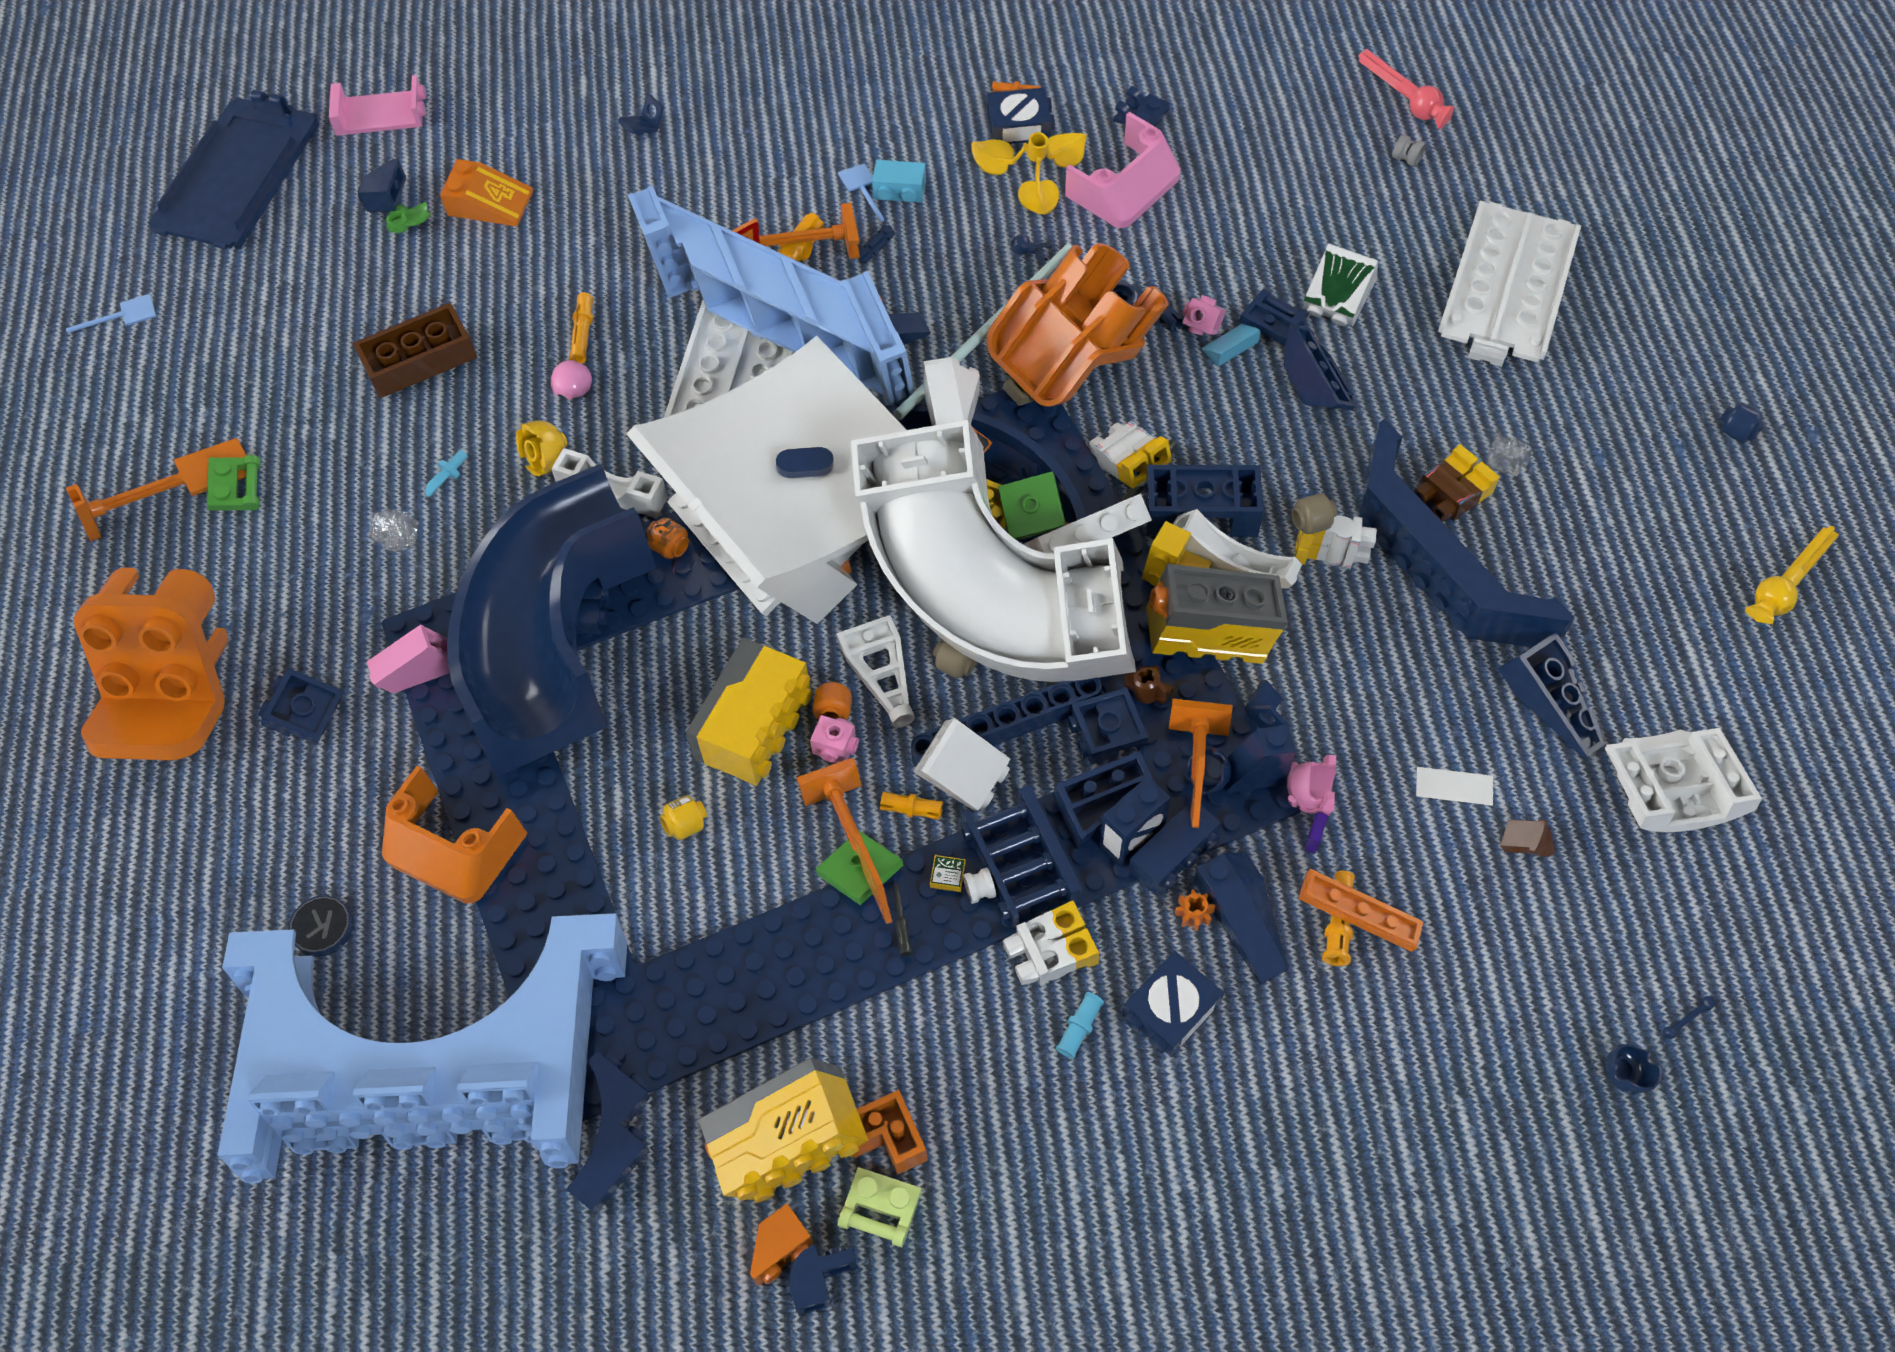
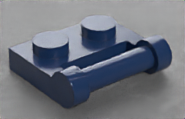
[1239,289,1309,345]

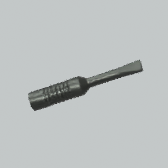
[894,884,912,957]

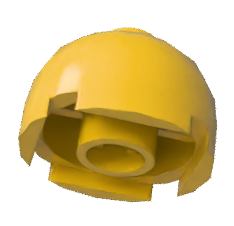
[516,420,567,477]

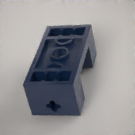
[1145,465,1264,537]

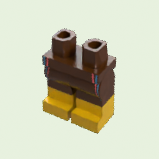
[1414,444,1500,522]

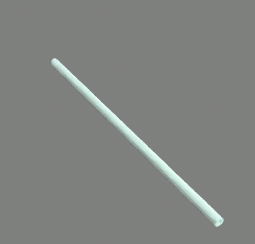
[893,244,1072,420]

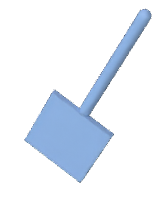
[837,163,884,222]
[66,294,156,333]

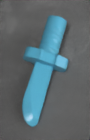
[425,450,468,497]

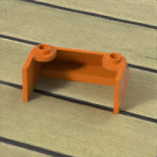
[382,766,528,904]

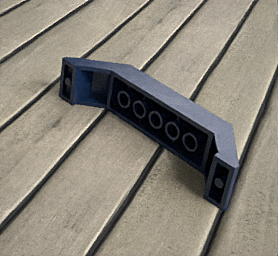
[1358,419,1575,647]

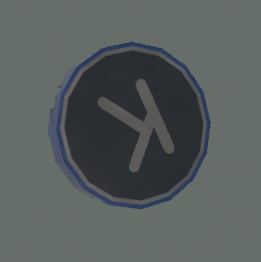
[288,895,353,957]

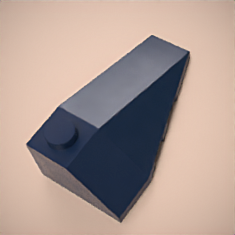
[1498,632,1606,759]

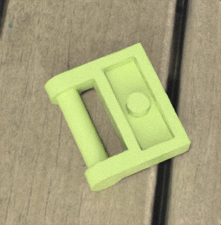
[837,1167,922,1248]

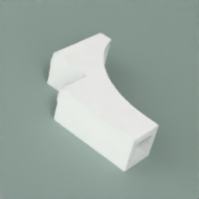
[1173,509,1302,588]

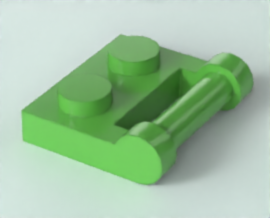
[207,455,261,511]

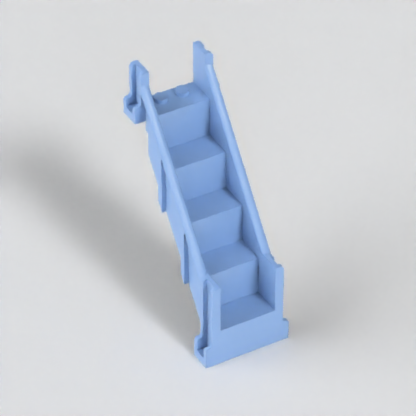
[628,185,914,405]

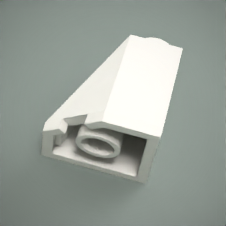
[923,357,980,426]

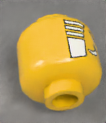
[659,795,707,840]

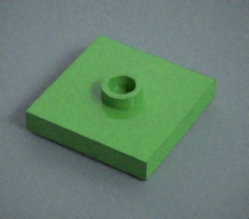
[998,471,1066,540]
[816,830,903,905]

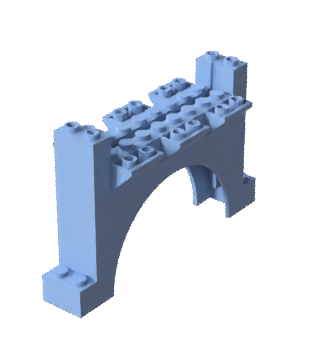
[218,913,627,1183]

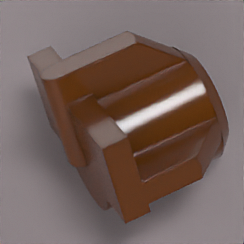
[1125,665,1173,705]

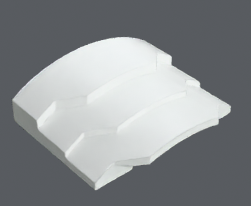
[1605,728,1762,832]

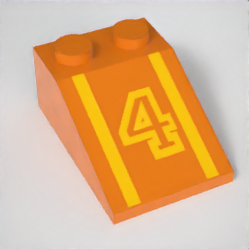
[440,159,533,227]

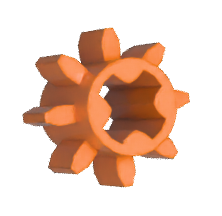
[1175,889,1215,931]

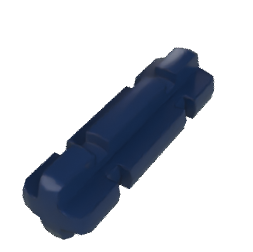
[857,225,895,264]

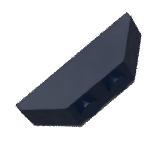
[1283,324,1356,410]

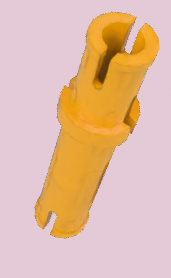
[569,292,594,364]

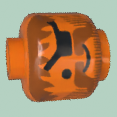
[646,517,689,559]

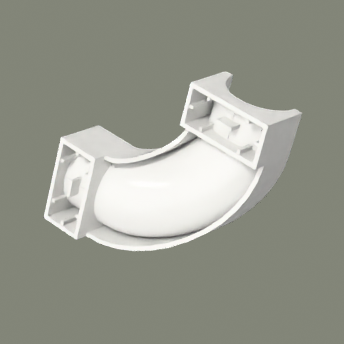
[851,420,1136,682]

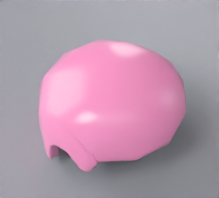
[551,360,592,400]

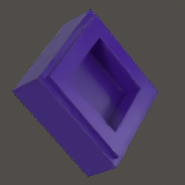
[1305,812,1328,854]

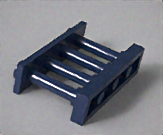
[960,785,1083,929]

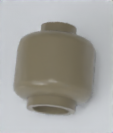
[1291,493,1337,534]
[933,640,977,679]

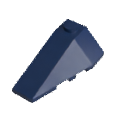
[1193,852,1288,985]

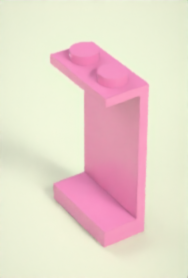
[329,75,426,136]

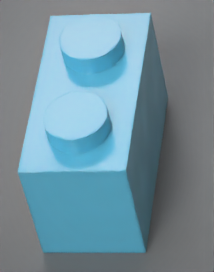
[872,160,926,203]

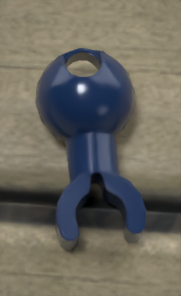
[1011,235,1052,261]

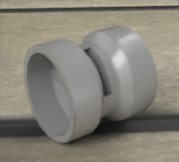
[1392,134,1426,167]

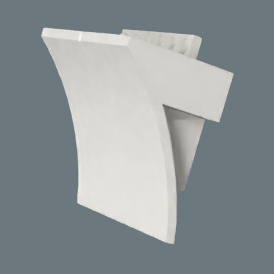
[626,336,907,624]

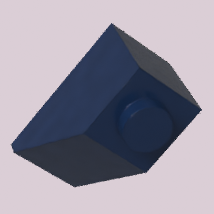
[358,159,406,212]

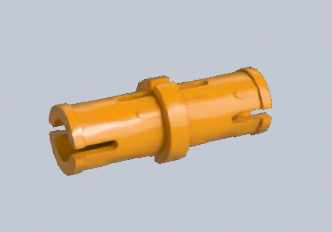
[880,791,943,820]

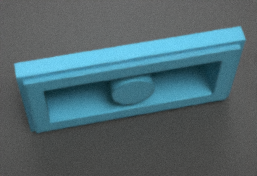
[1201,324,1261,367]

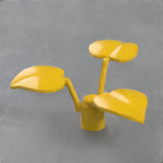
[971,132,1087,215]

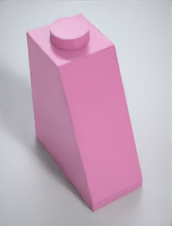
[367,625,450,694]

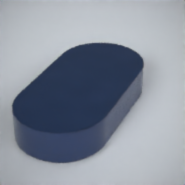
[776,447,834,478]

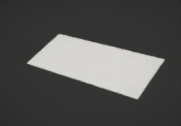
[1416,767,1493,806]

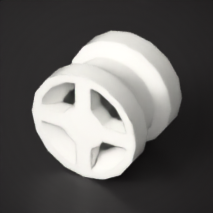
[963,867,996,904]

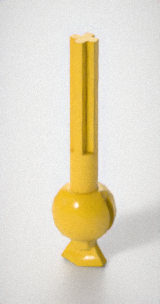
[1745,526,1839,624]

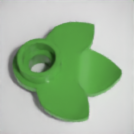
[386,202,431,234]

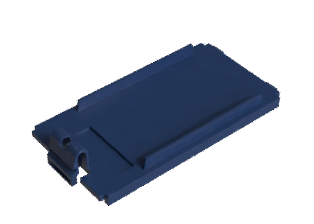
[148,90,319,249]

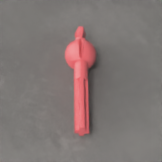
[1358,49,1454,129]

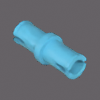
[1056,992,1104,1059]

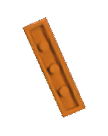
[1298,869,1424,952]

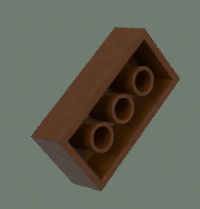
[353,302,478,399]

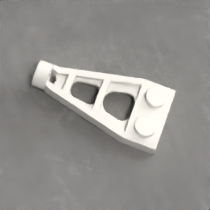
[836,615,915,728]

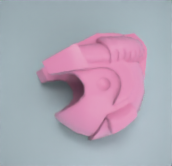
[1287,755,1336,816]

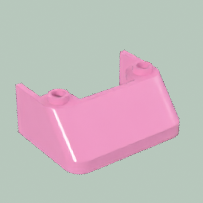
[1065,112,1180,228]

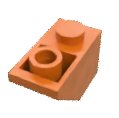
[750,1203,814,1286]

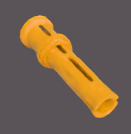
[1322,871,1355,966]

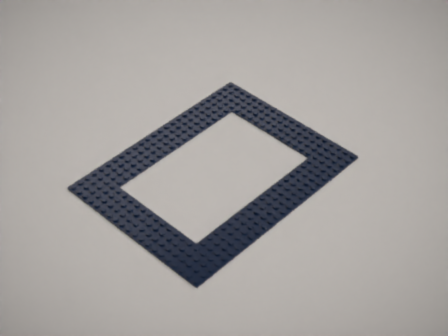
[382,389,1302,1122]

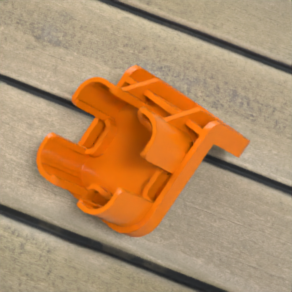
[986,243,1169,406]
[74,568,228,760]

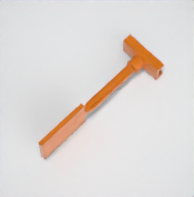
[66,438,247,541]
[796,757,892,924]

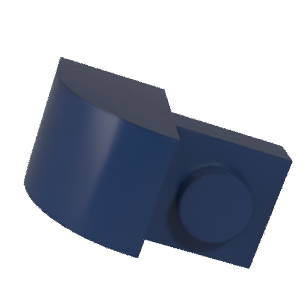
[789,1245,858,1316]

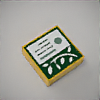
[930,855,966,892]

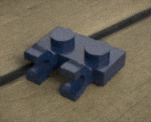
[1113,86,1170,127]

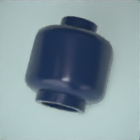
[1719,403,1765,444]

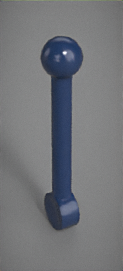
[1663,996,1716,1039]

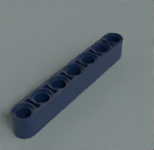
[910,677,1102,767]

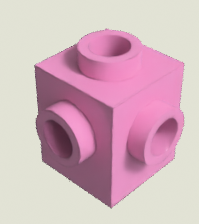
[1182,295,1227,336]
[810,715,859,763]

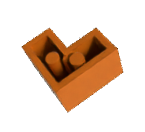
[852,1090,928,1175]

